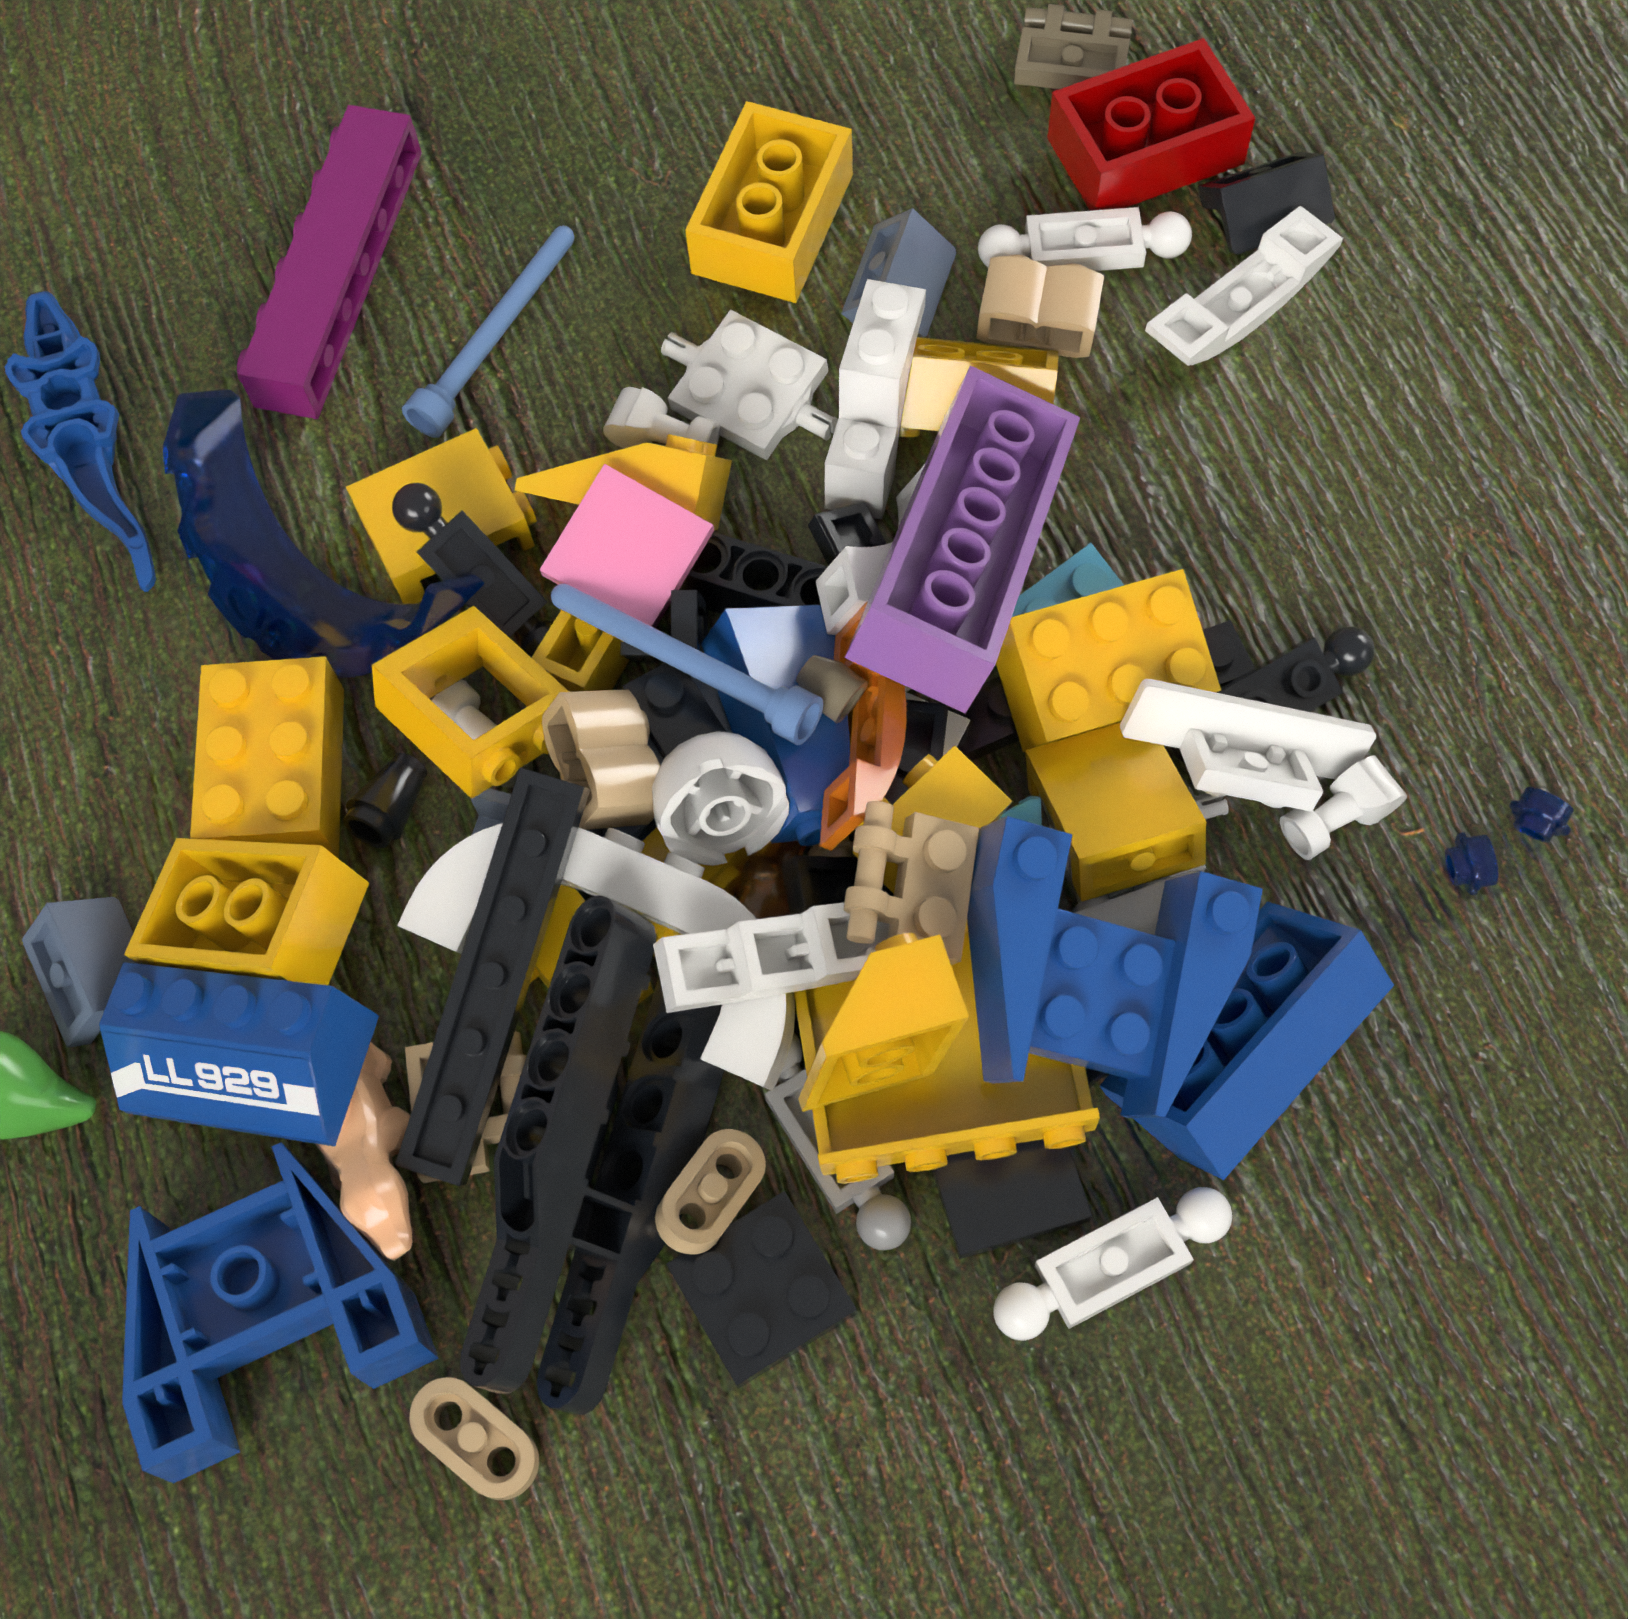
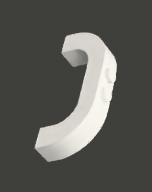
[397,823,795,1091]

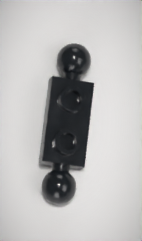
[392,483,553,658]
[1171,626,1375,763]

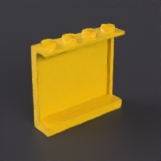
[794,920,1100,1183]

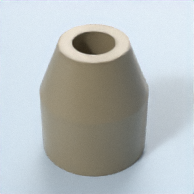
[796,655,868,724]

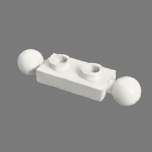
[978,207,1192,271]
[993,1187,1232,1340]

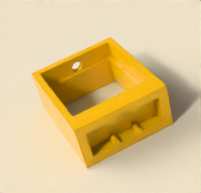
[372,606,569,799]

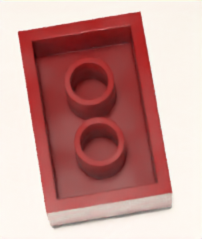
[1047,38,1255,211]

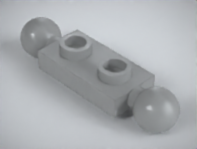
[764,1033,911,1250]

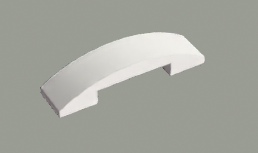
[1145,206,1343,366]

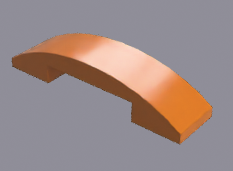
[820,602,906,851]

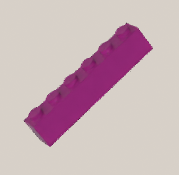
[237,105,422,419]

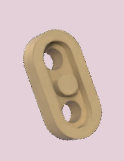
[655,1129,766,1255]
[409,1377,539,1500]

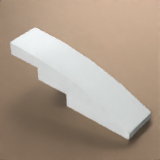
[653,896,894,1013]

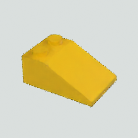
[515,434,732,530]

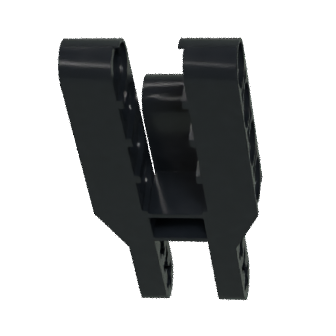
[460,895,724,1415]

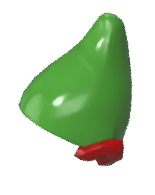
[0,1031,97,1140]

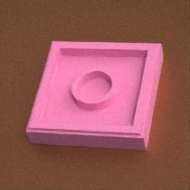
[540,464,714,629]

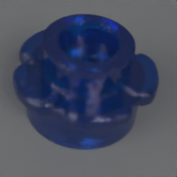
[1509,787,1574,843]
[1445,832,1498,896]

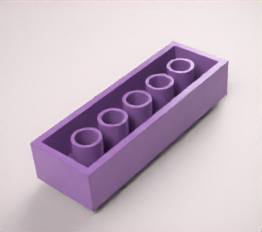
[845,365,1080,714]

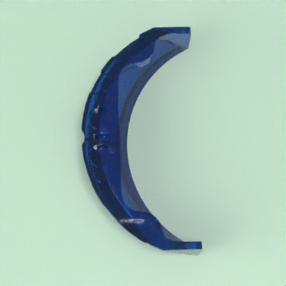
[163,389,485,678]

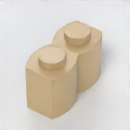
[977,255,1104,358]
[542,690,661,830]

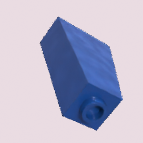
[701,605,850,846]

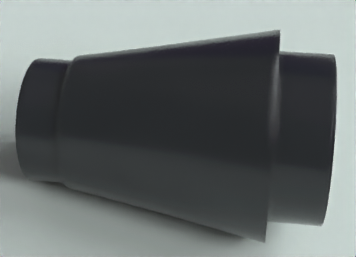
[343,753,427,848]

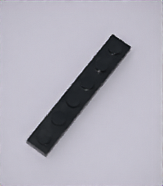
[395,767,590,1186]

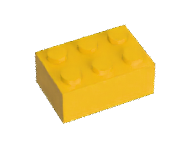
[685,101,853,303]
[996,569,1221,752]
[190,656,344,859]
[124,838,369,985]

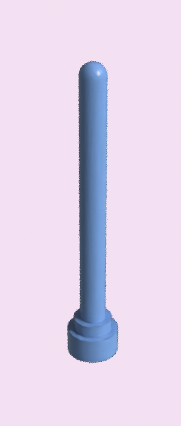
[402,226,574,438]
[551,584,823,745]

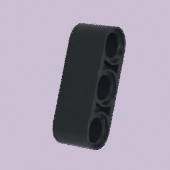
[681,532,827,614]

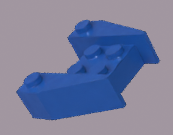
[967,816,1263,1118]
[122,1142,439,1483]

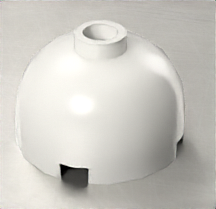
[652,731,789,866]

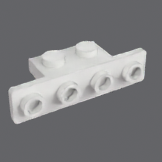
[1120,679,1376,812]

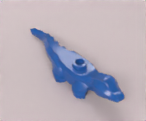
[5,291,156,592]

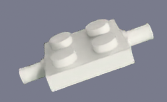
[661,309,838,460]

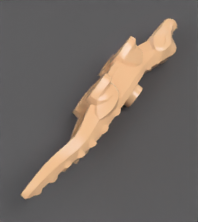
[316,1042,413,1260]

